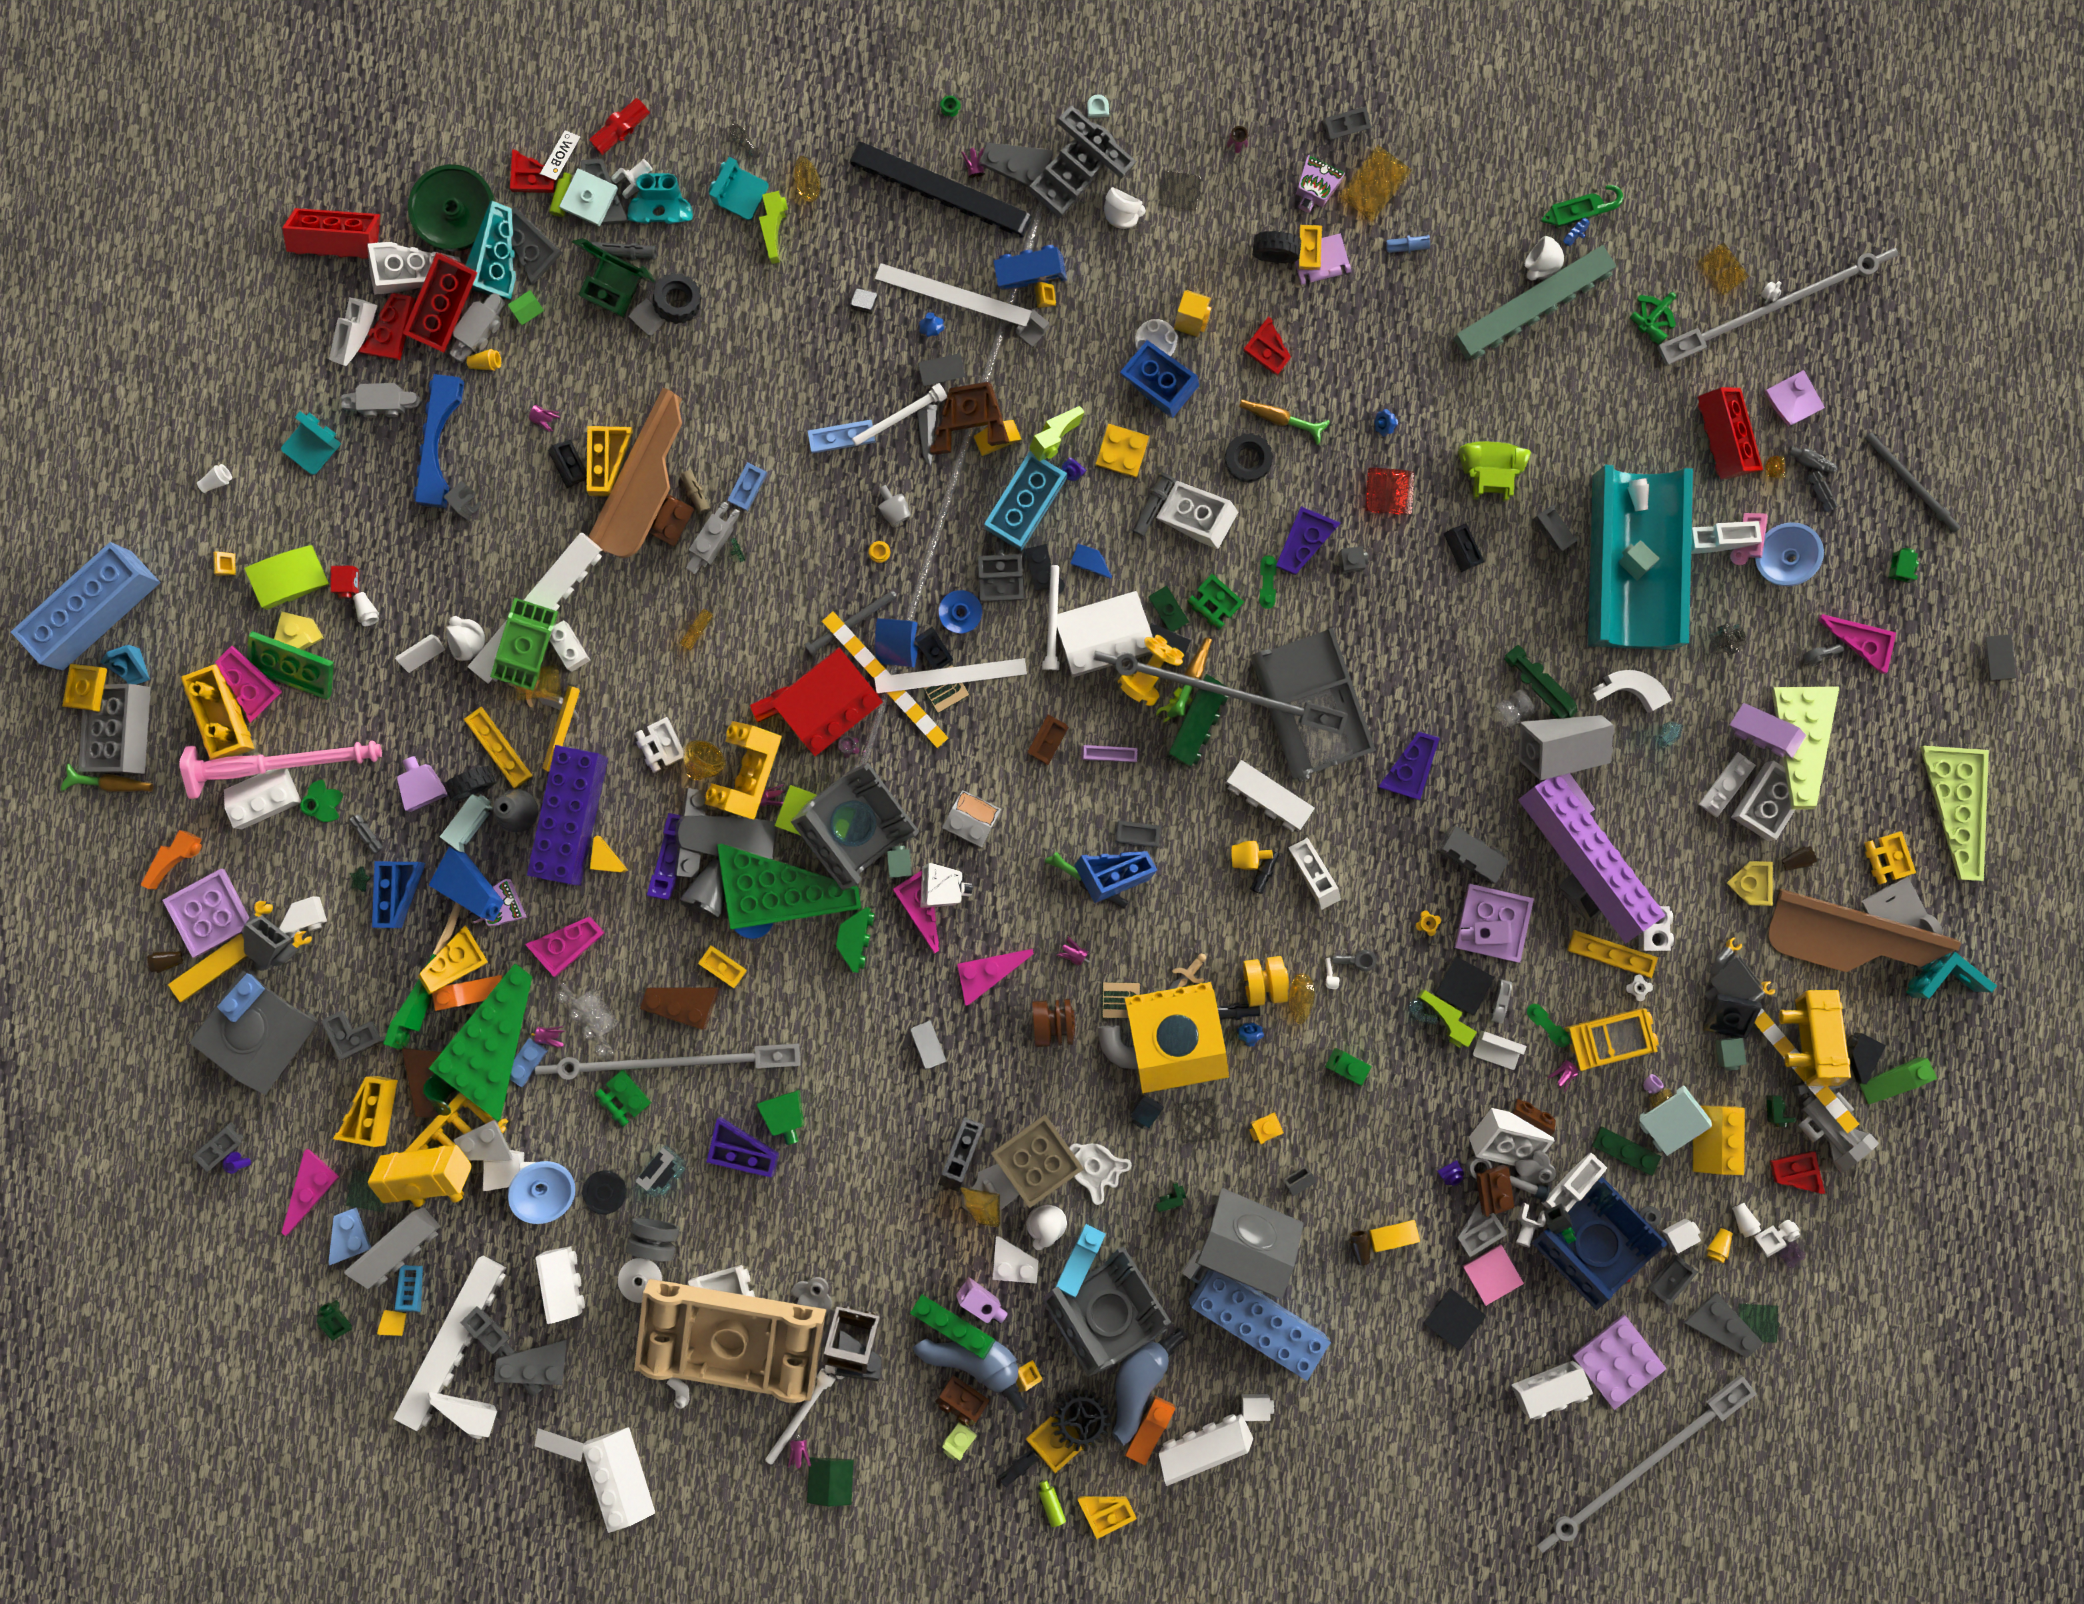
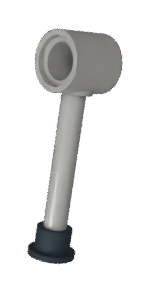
[1466,1156,1550,1203]

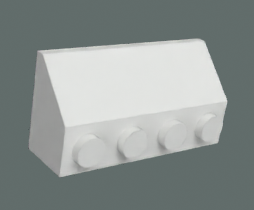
[1159,1414,1253,1486]
[583,1427,655,1533]

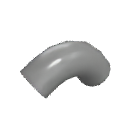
[1098,1025,1138,1069]

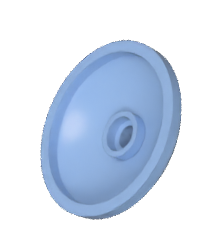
[1755,523,1824,586]
[508,1161,575,1224]

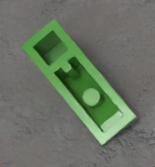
[1859,1057,1937,1104]

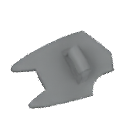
[961,1164,1020,1220]

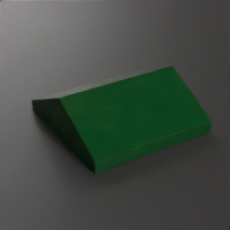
[807,1457,854,1507]

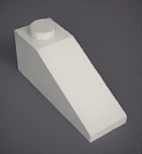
[1288,838,1341,910]
[427,1392,497,1439]

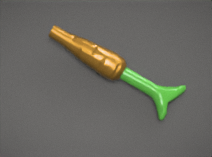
[1239,399,1330,445]
[1167,637,1212,718]
[61,764,153,792]

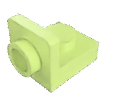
[942,1422,977,1460]

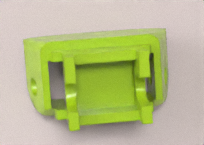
[1458,441,1531,501]

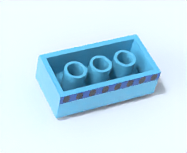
[984,451,1067,551]

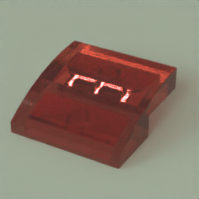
[1365,468,1414,515]

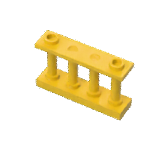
[404,1093,508,1162]

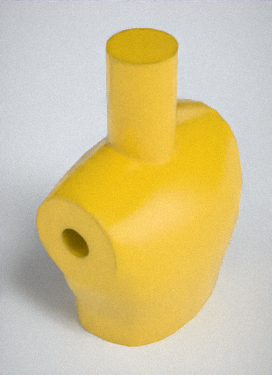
[1232,841,1273,870]

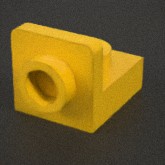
[1249,1112,1284,1144]

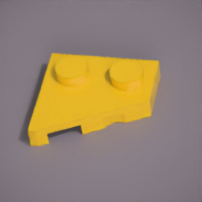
[1078,1496,1137,1539]

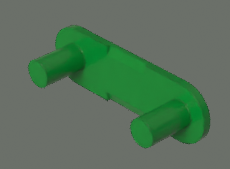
[1259,555,1277,609]
[1527,1004,1570,1048]

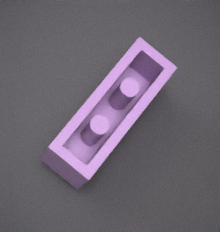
[1730,703,1807,758]

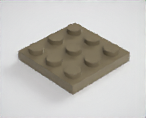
[991,1114,1084,1208]

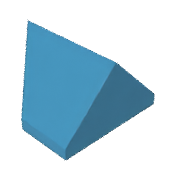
[100,645,150,685]

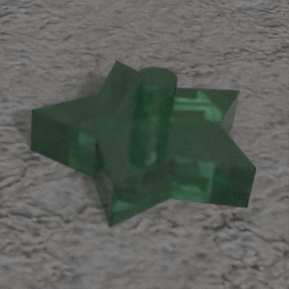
[730,538,745,563]
[350,866,371,892]

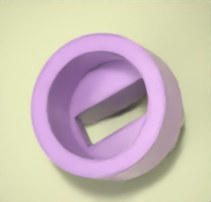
[1643,1074,1664,1094]

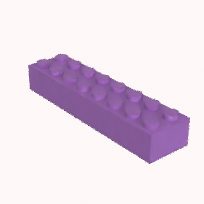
[1518,776,1666,944]

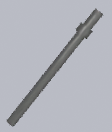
[1865,432,1961,533]

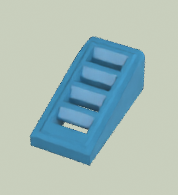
[395,1265,423,1312]

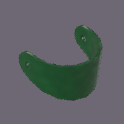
[423,1073,456,1116]

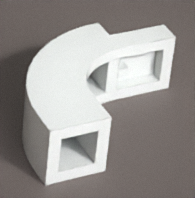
[1589,670,1672,713]

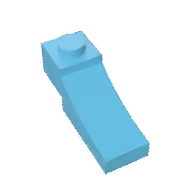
[1055,1224,1106,1299]

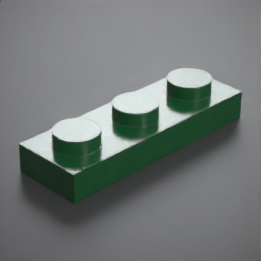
[1591,1126,1662,1176]

